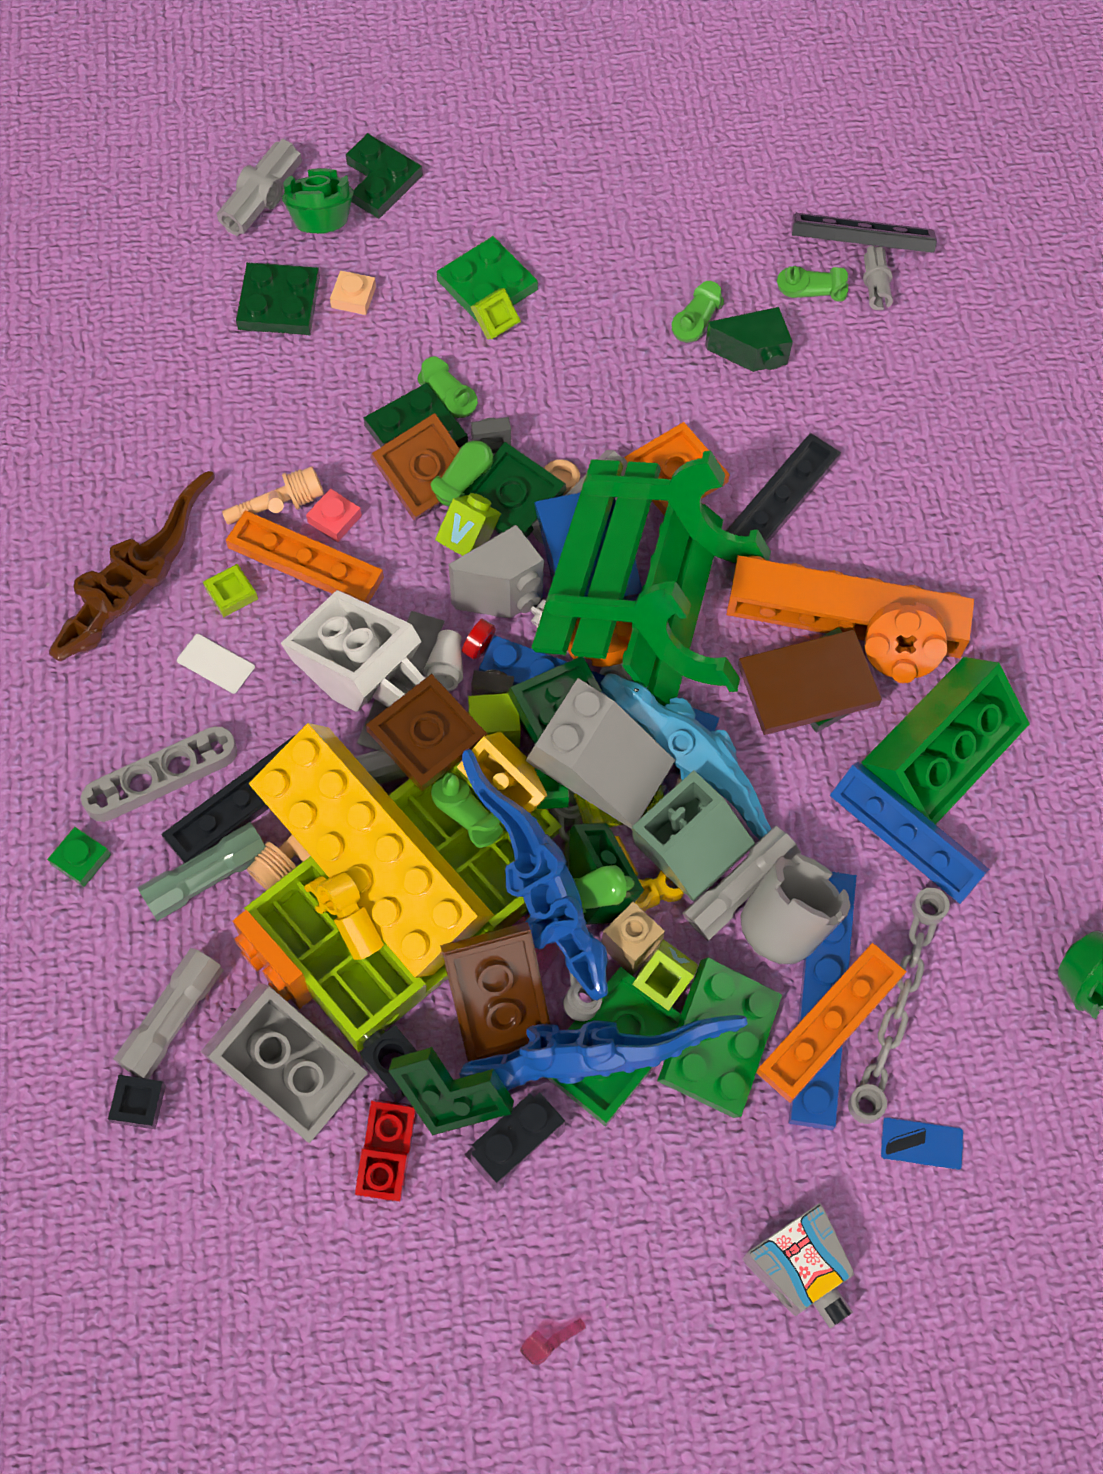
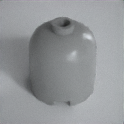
[740,854,851,964]

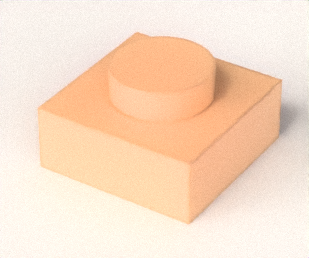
[330,270,376,315]

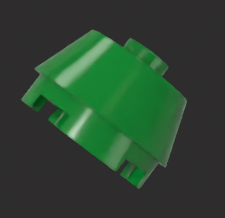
[282,168,354,234]
[1058,930,1103,1019]

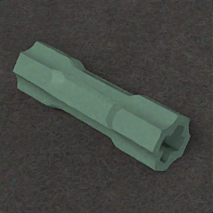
[137,822,266,921]

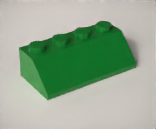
[861,657,1030,825]

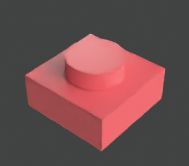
[306,488,362,542]

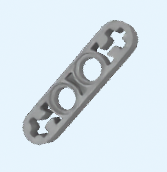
[81,726,237,822]

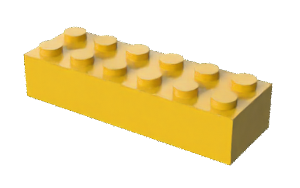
[249,723,494,978]

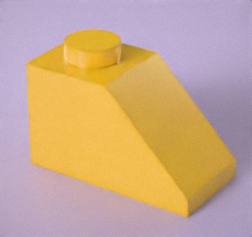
[457,731,547,814]

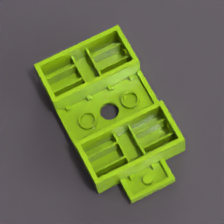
[244,762,562,1053]

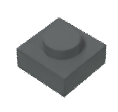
[471,417,511,454]

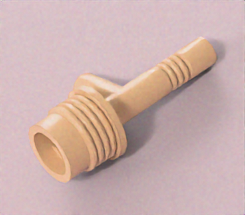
[222,466,324,525]
[246,835,310,890]

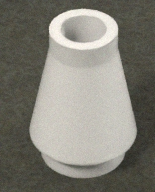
[423,630,463,691]

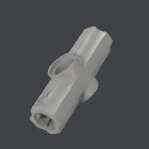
[217,139,302,236]

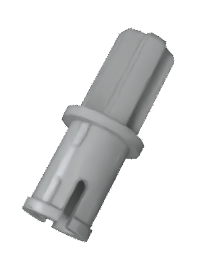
[863,245,893,310]

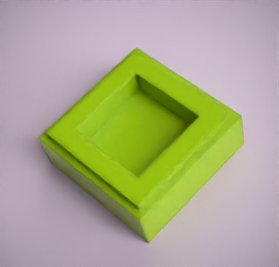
[470,288,521,340]
[203,564,258,618]

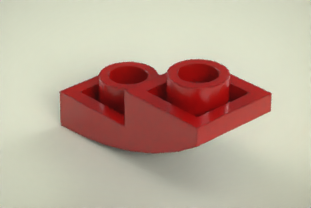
[355,1099,416,1202]

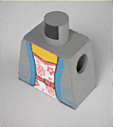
[742,1203,854,1329]

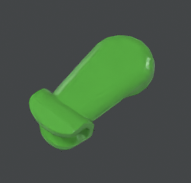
[777,266,848,302]
[672,281,724,343]
[417,356,478,418]
[431,441,493,507]
[431,772,503,848]
[573,865,634,913]

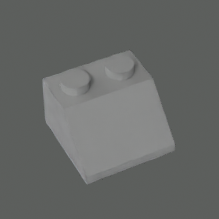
[449,525,544,618]

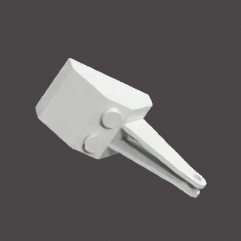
[281,590,425,712]

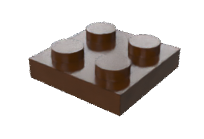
[366,673,487,792]

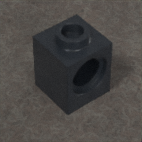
[360,1025,417,1103]

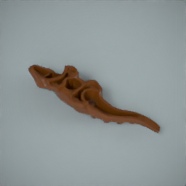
[49,471,215,662]

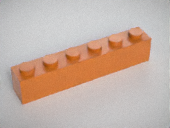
[726,555,974,659]

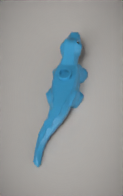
[601,674,771,840]

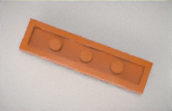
[226,510,384,604]
[756,942,907,1103]

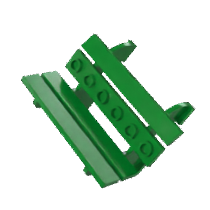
[531,451,771,706]

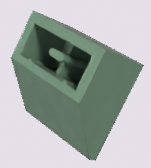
[632,770,755,902]

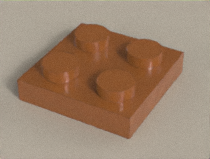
[370,413,460,521]

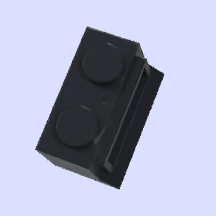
[464,1092,566,1193]

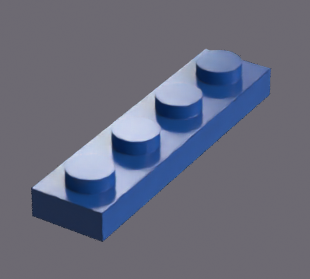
[829,762,990,904]

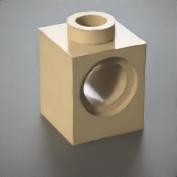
[602,902,665,975]

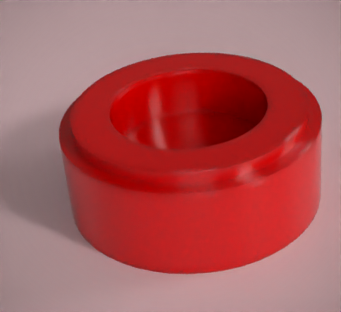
[462,618,496,660]

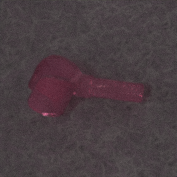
[520,1318,586,1365]

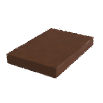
[738,630,882,735]
[440,922,550,1062]

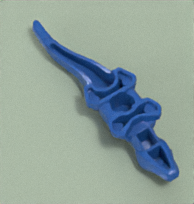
[462,749,608,1000]
[459,1015,748,1090]

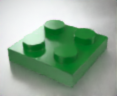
[436,236,538,322]

